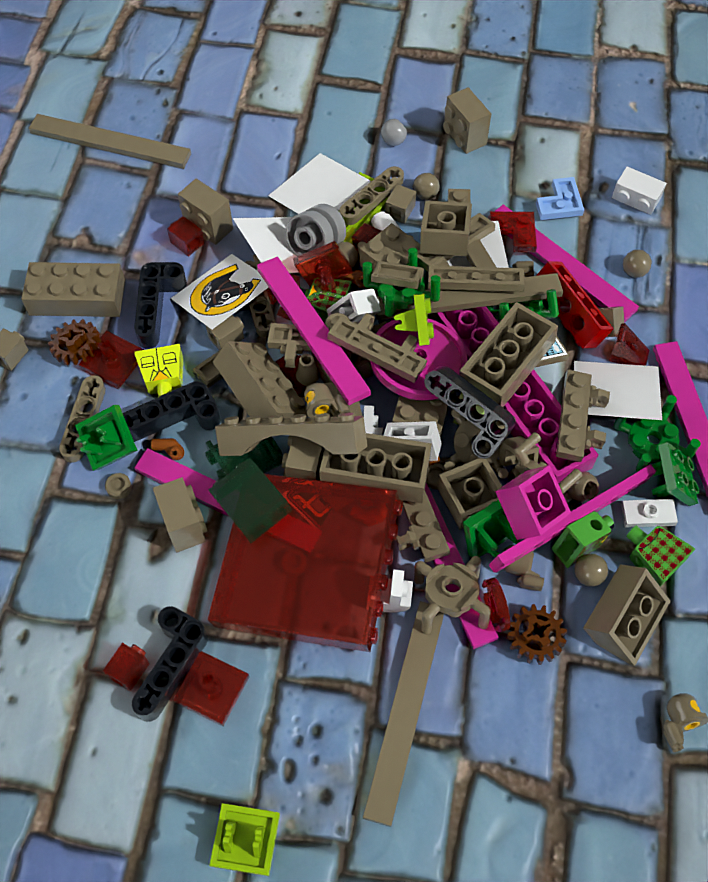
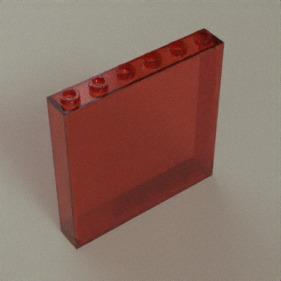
[208,472,403,652]

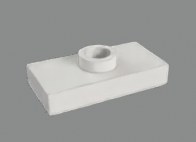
[621,499,678,527]

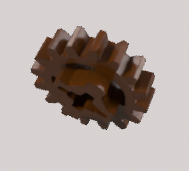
[48,319,101,366]
[507,604,567,665]

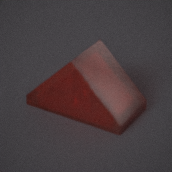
[609,323,650,366]

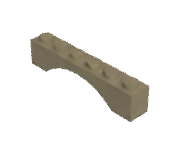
[215,413,368,456]

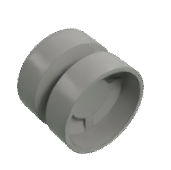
[286,204,346,261]

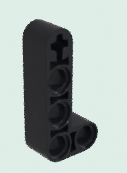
[134,262,187,349]
[424,366,515,459]
[123,381,221,442]
[132,606,208,722]

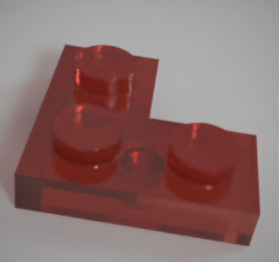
[489,211,537,252]

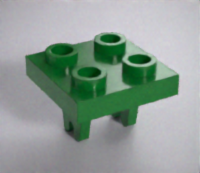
[75,405,138,471]
[652,442,699,506]
[463,500,521,558]

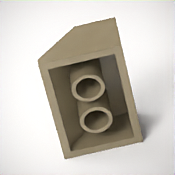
[583,564,670,666]

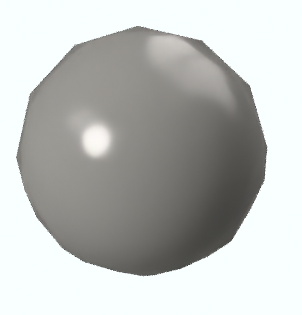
[381,119,407,146]

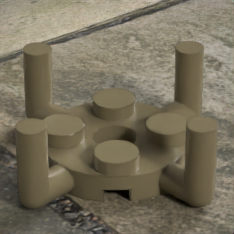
[444,409,516,479]
[507,432,583,504]
[414,556,491,634]

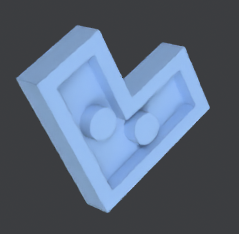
[536,177,584,220]

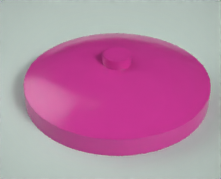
[370,319,468,400]

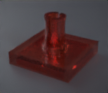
[293,241,353,292]
[78,330,144,389]
[173,651,250,726]

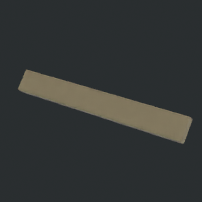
[29,114,191,169]
[376,273,563,320]
[363,601,444,827]

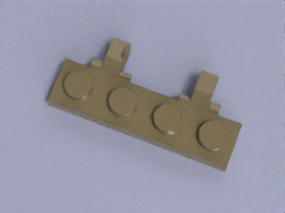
[327,313,427,383]
[267,323,358,368]
[556,370,610,462]
[379,490,450,563]

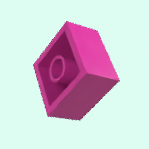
[495,465,571,540]

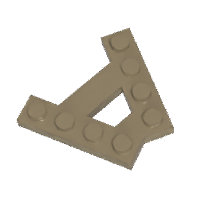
[417,213,525,292]

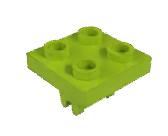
[394,293,434,346]
[209,803,280,877]

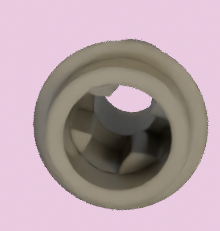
[296,354,320,386]

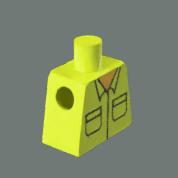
[135,344,183,397]

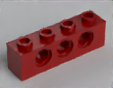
[536,261,614,349]

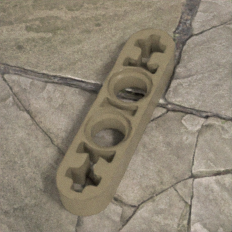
[340,166,404,225]
[245,261,275,338]
[59,375,106,463]

